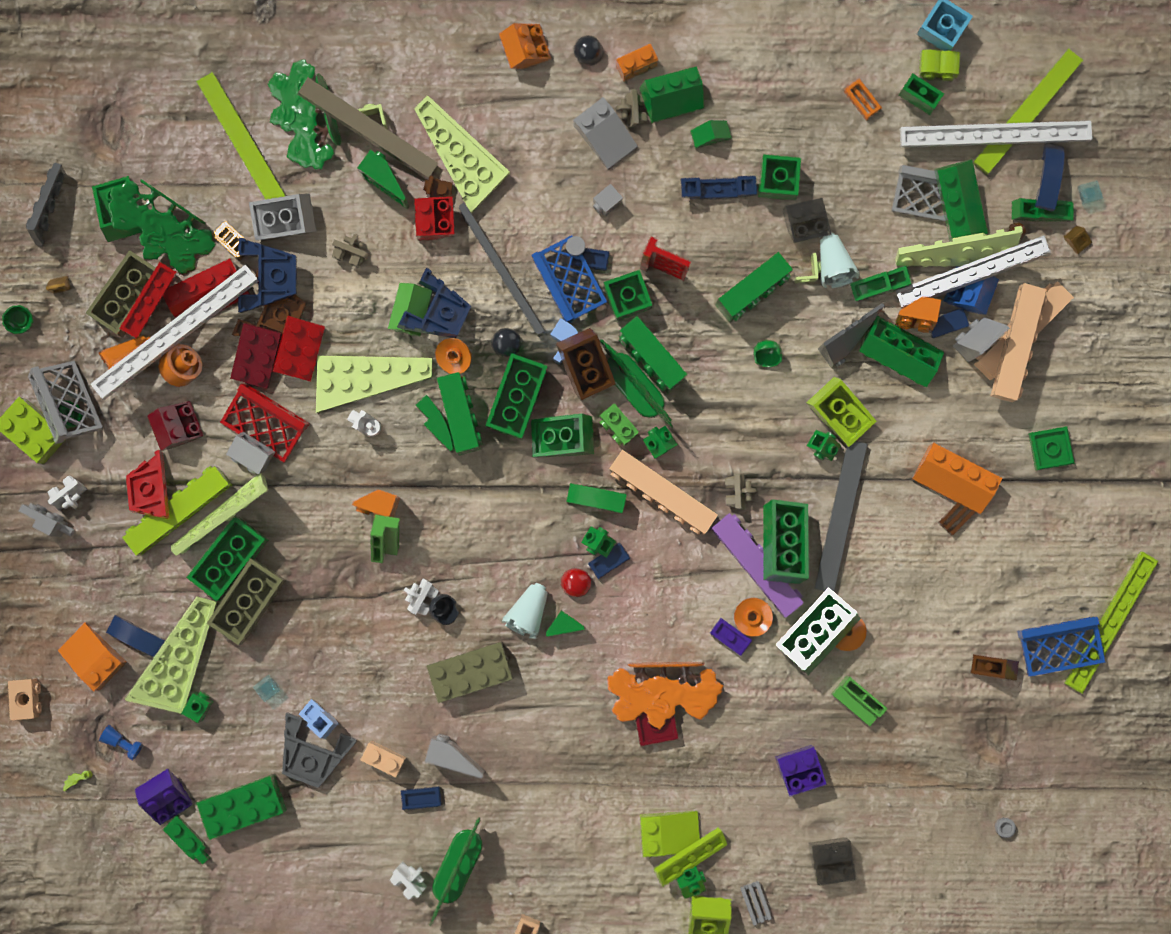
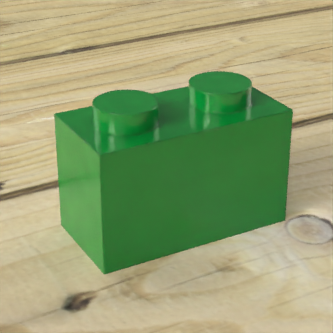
[898,73,944,115]

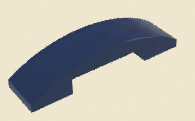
[1035,143,1064,212]
[680,176,757,199]
[106,615,166,657]

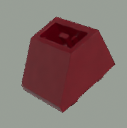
[147,401,203,451]

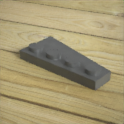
[26,162,66,247]

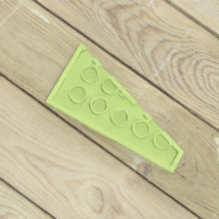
[415,95,510,214]
[895,226,1022,267]
[316,356,433,413]
[171,473,268,556]
[125,596,216,713]

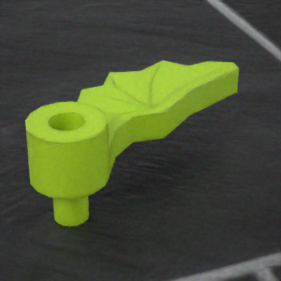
[63,770,92,791]

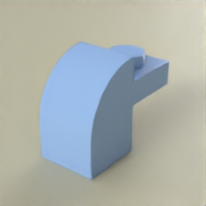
[550,318,578,365]
[299,699,338,739]

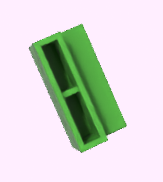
[388,283,432,336]
[370,515,399,564]
[831,676,888,726]

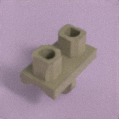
[616,89,647,128]
[332,234,369,268]
[725,473,757,509]

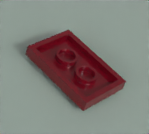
[230,323,282,389]
[635,712,678,746]

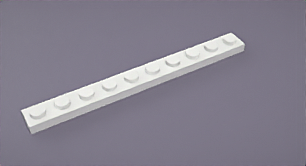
[900,121,1092,148]
[91,265,258,400]

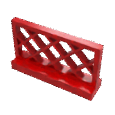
[640,237,691,281]
[119,262,177,339]
[220,383,310,463]

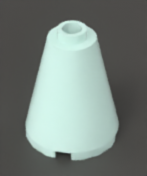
[820,233,860,288]
[502,583,548,639]

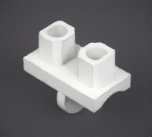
[347,410,381,437]
[48,475,87,511]
[404,579,439,615]
[390,862,427,900]

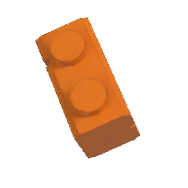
[616,44,658,82]

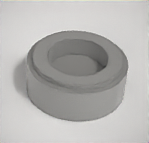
[566,236,585,256]
[995,817,1016,838]

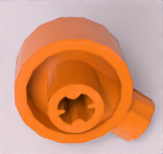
[159,343,203,387]

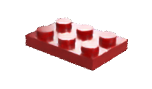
[272,316,325,382]

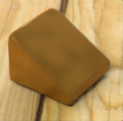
[1063,226,1092,254]
[46,276,71,294]

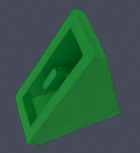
[690,120,732,149]
[546,610,585,637]

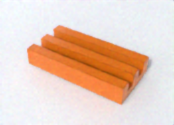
[844,78,882,121]

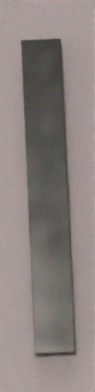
[458,203,545,337]
[814,441,867,592]

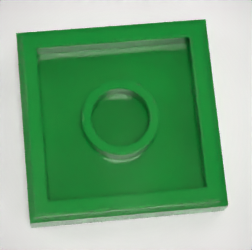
[1028,426,1075,471]

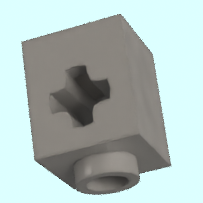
[593,184,623,216]

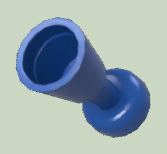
[99,725,143,761]

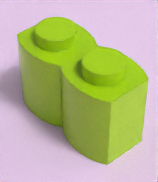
[919,50,960,81]

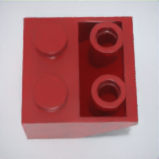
[414,196,455,241]

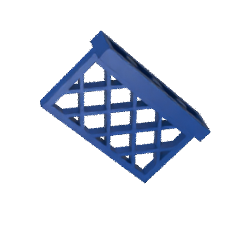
[531,235,607,323]
[1017,616,1105,677]

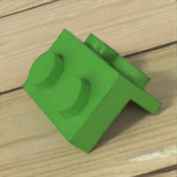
[599,404,639,446]

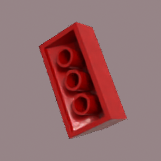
[163,258,250,319]

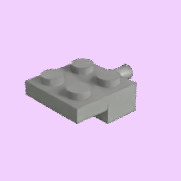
[19,503,75,537]

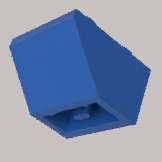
[943,266,999,315]

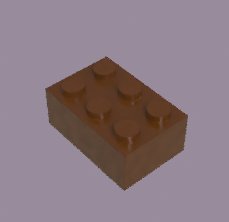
[555,328,616,400]

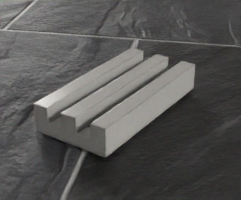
[740,881,772,925]

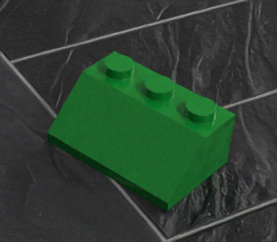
[639,66,704,123]

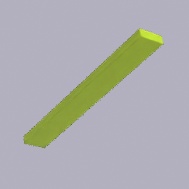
[973,49,1083,175]
[196,72,285,200]
[1064,551,1158,694]

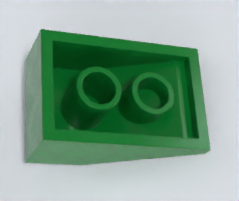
[357,149,410,210]
[92,176,142,242]
[531,413,594,458]

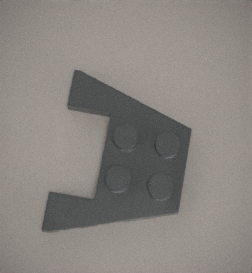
[282,712,358,788]

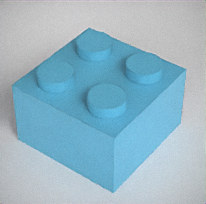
[917,0,973,51]

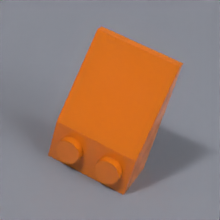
[58,622,127,691]

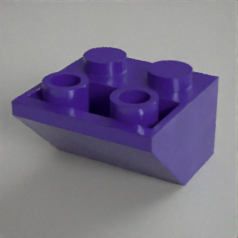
[775,745,827,796]
[135,769,193,825]

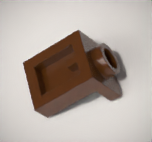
[424,176,453,198]

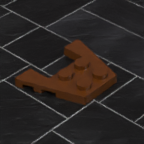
[232,270,307,337]

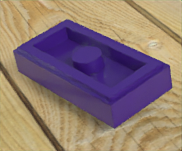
[710,618,752,656]

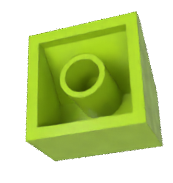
[688,896,731,934]

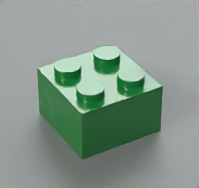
[758,154,801,200]
[603,270,653,322]

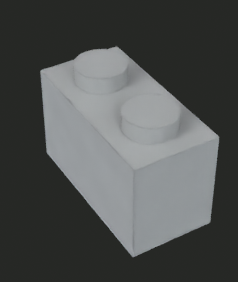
[226,432,275,475]

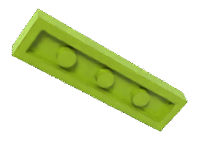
[654,827,727,887]

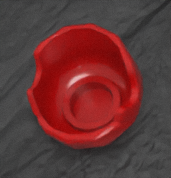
[561,568,591,597]

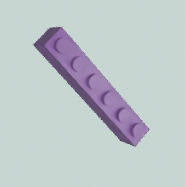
[710,513,804,618]

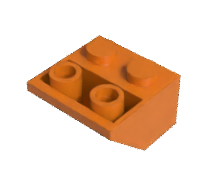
[499,23,551,69]
[894,296,941,333]
[352,489,400,517]

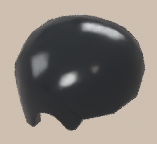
[574,35,604,66]
[491,328,521,357]
[429,594,459,625]

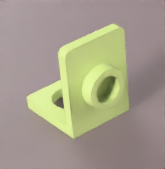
[357,104,388,130]
[794,253,821,283]

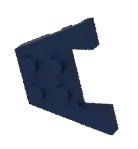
[238,238,297,313]
[397,268,471,338]

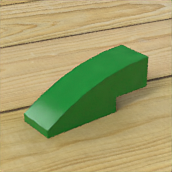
[1012,198,1074,222]
[850,266,913,302]
[416,395,454,453]
[566,483,627,514]

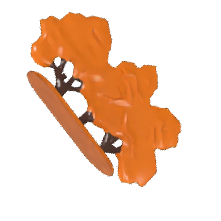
[608,662,723,729]

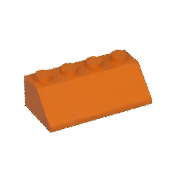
[912,443,1003,514]

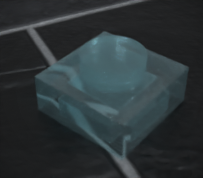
[1077,180,1103,205]
[253,675,281,702]

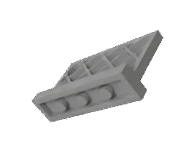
[891,165,978,221]
[28,361,102,444]

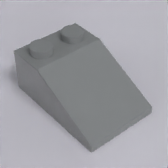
[573,97,638,169]
[249,193,316,240]
[953,317,1009,362]
[425,734,485,778]

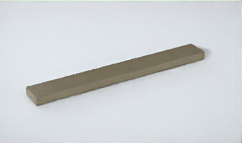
[297,77,438,180]

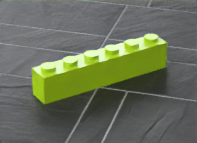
[122,466,232,556]

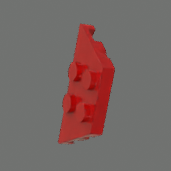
[126,450,170,519]

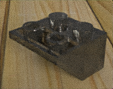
[783,198,831,243]
[808,837,856,886]

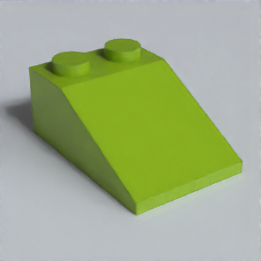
[806,377,877,447]
[640,811,700,857]

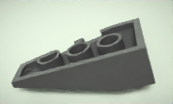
[818,303,885,367]

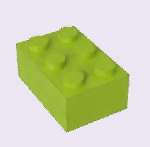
[0,397,66,465]

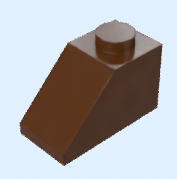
[971,654,1019,681]

